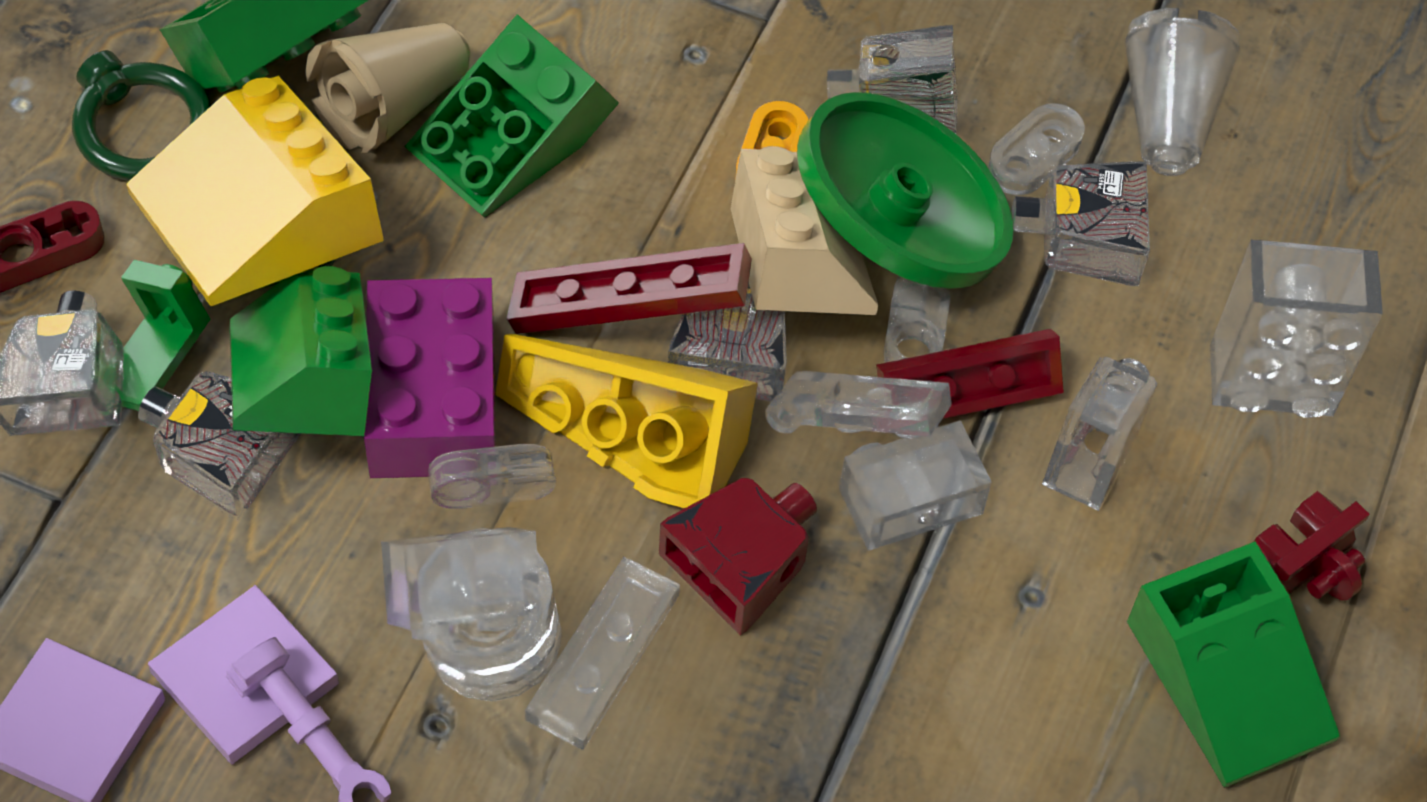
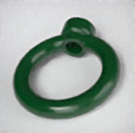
[72,50,212,181]

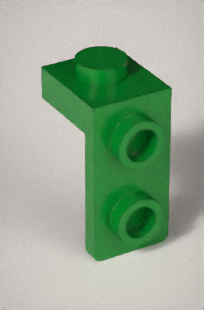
[94,260,211,412]

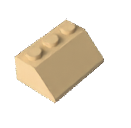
[731,146,878,315]

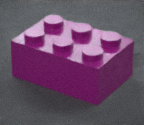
[364,278,496,479]

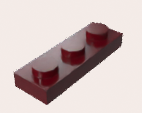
[876,329,1064,430]

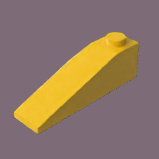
[495,334,758,508]

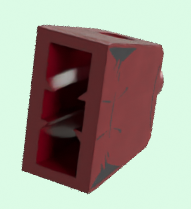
[659,478,817,636]

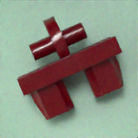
[1254,491,1370,600]

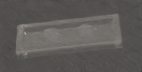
[525,556,680,750]

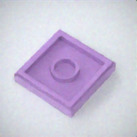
[148,585,339,765]
[0,638,165,802]

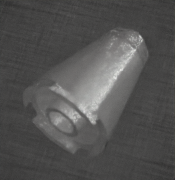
[1125,8,1240,176]

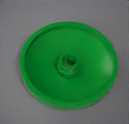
[797,92,1014,289]

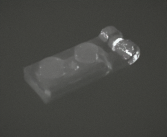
[765,371,952,439]

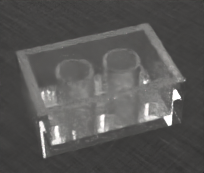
[1210,239,1383,418]

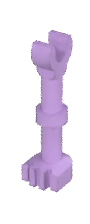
[226,637,391,802]

